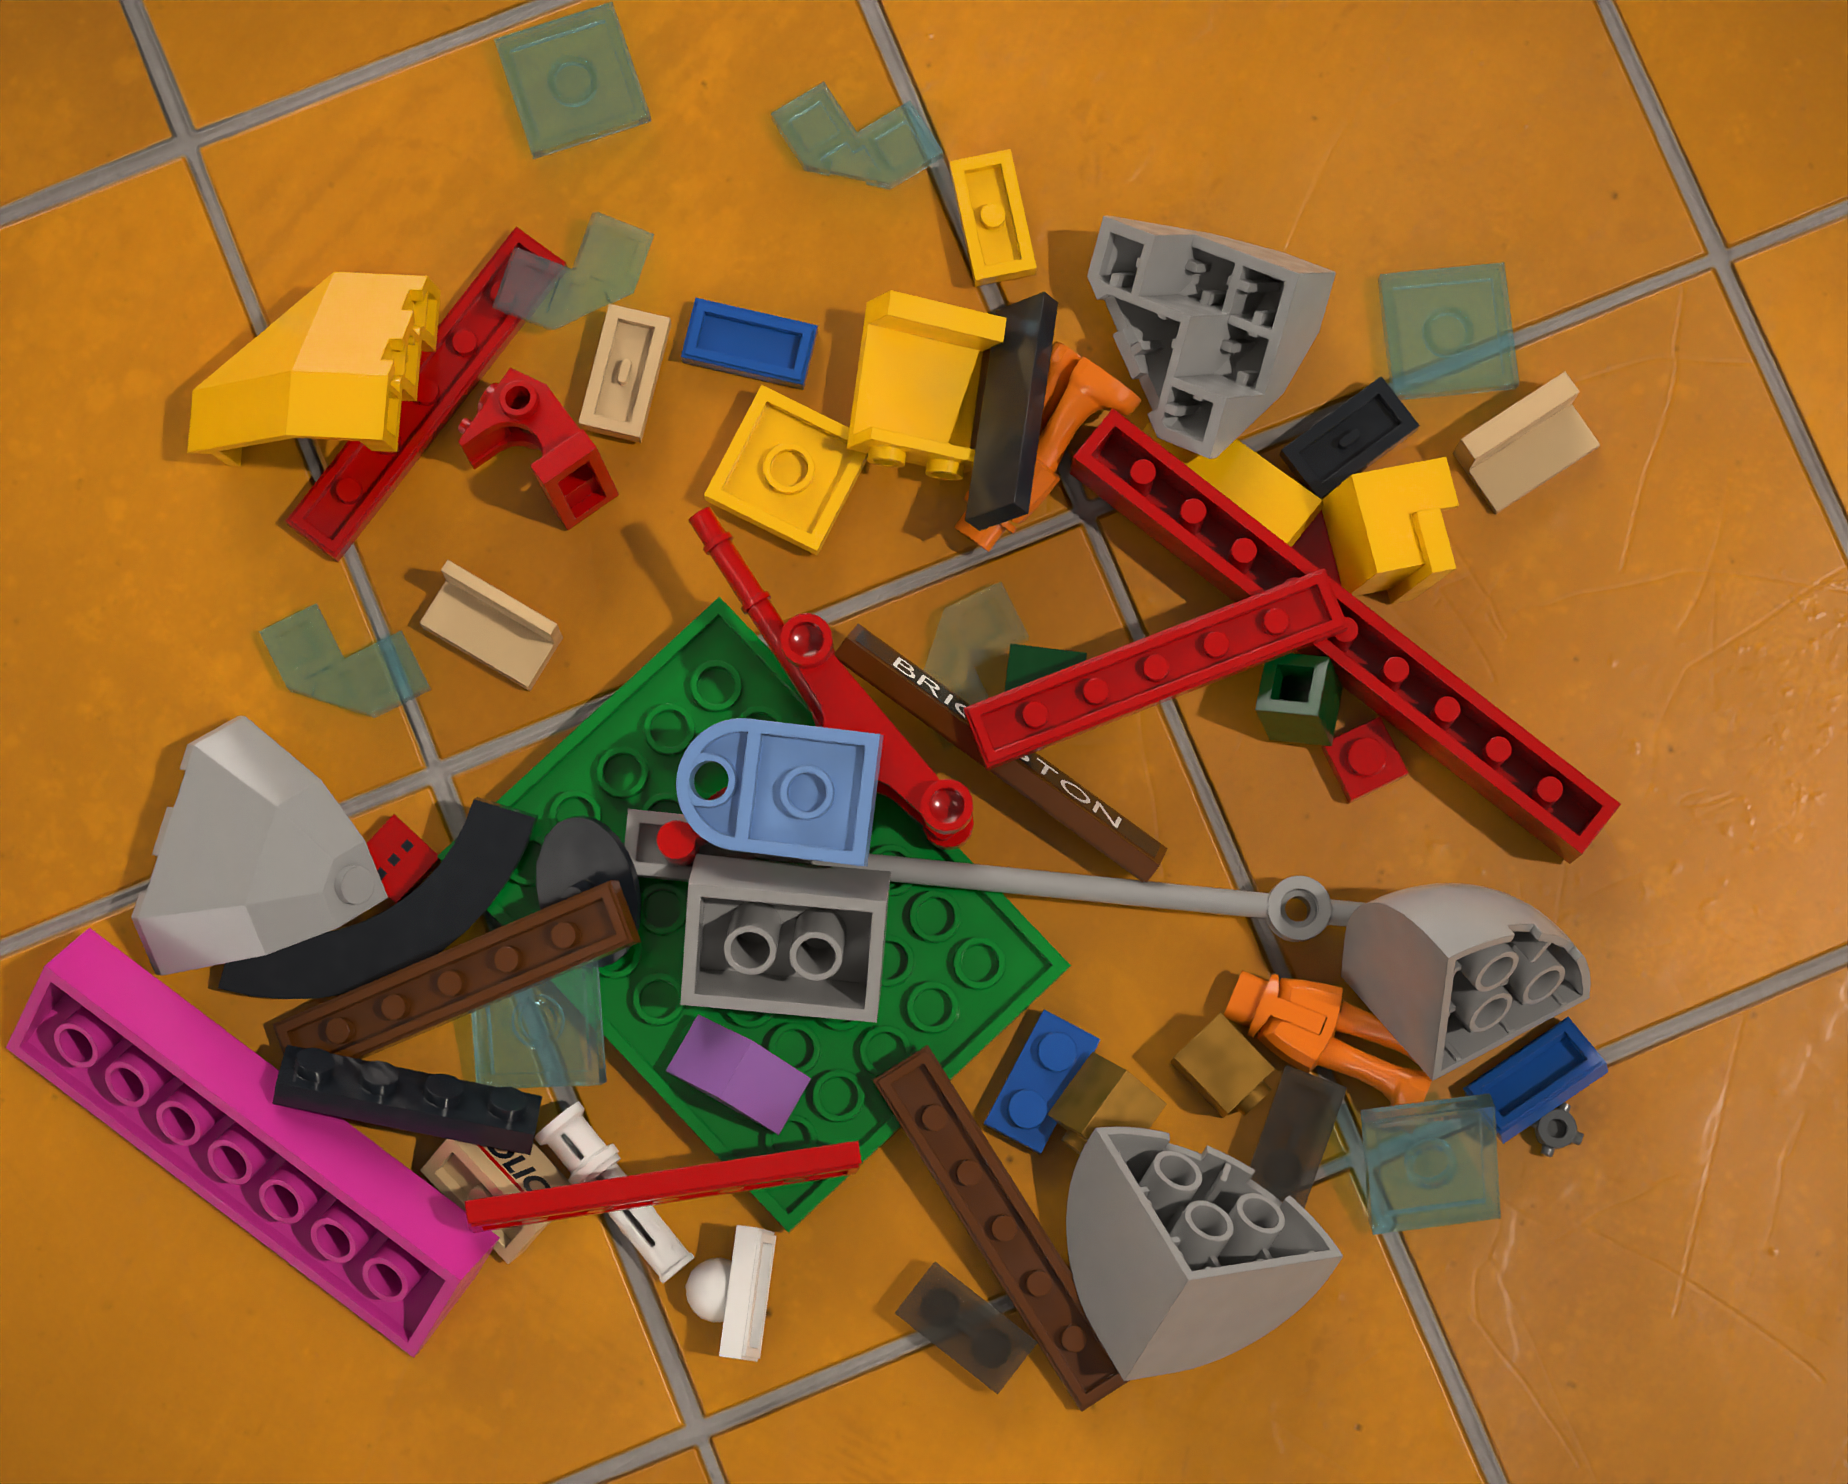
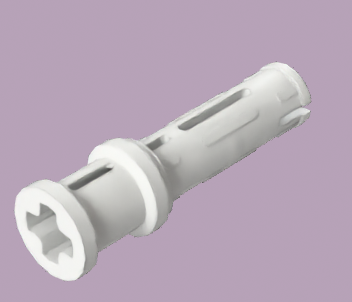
[534,1101,695,1283]

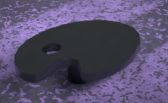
[536,815,642,967]

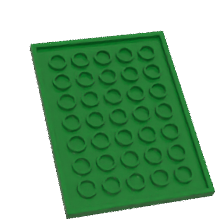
[437,597,1071,1233]

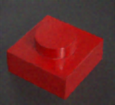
[1321,716,1409,804]

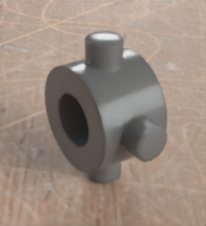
[1530,1102,1584,1157]

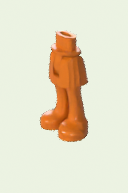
[954,341,1142,552]
[1224,970,1432,1132]

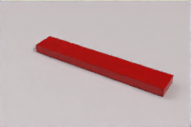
[285,226,568,562]
[963,568,1349,771]
[465,1141,862,1233]

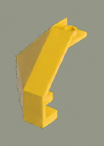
[187,272,441,466]

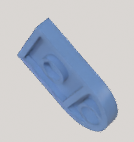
[676,718,884,867]

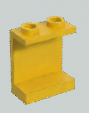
[847,290,1007,480]

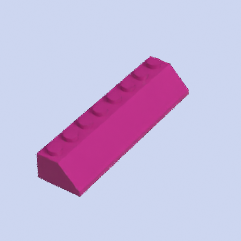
[6,928,500,1358]

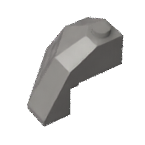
[1087,216,1336,459]
[131,715,388,976]

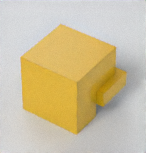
[1322,457,1459,604]

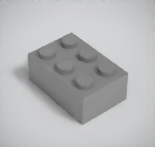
[680,854,891,1023]

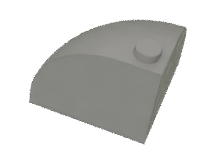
[1341,883,1591,1081]
[1066,1126,1343,1381]

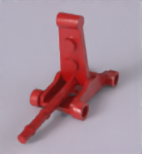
[657,507,974,866]

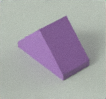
[666,1014,811,1136]

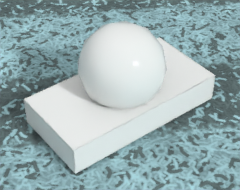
[685,1225,776,1362]

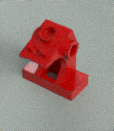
[458,368,619,530]

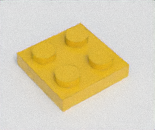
[704,385,868,556]

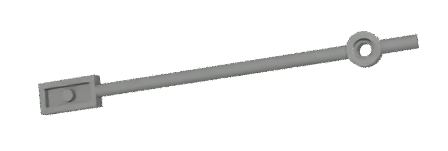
[624,809,1365,942]

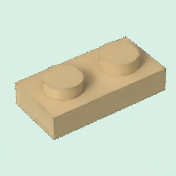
[578,304,671,443]

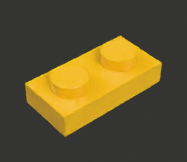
[949,149,1037,287]

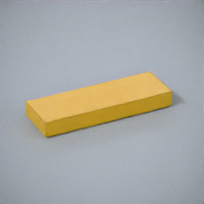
[1142,422,1323,547]

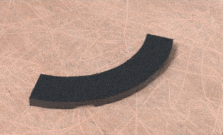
[218,797,538,999]

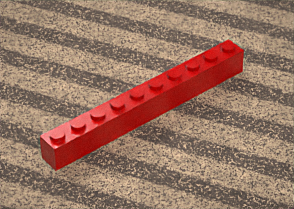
[1070,408,1621,864]

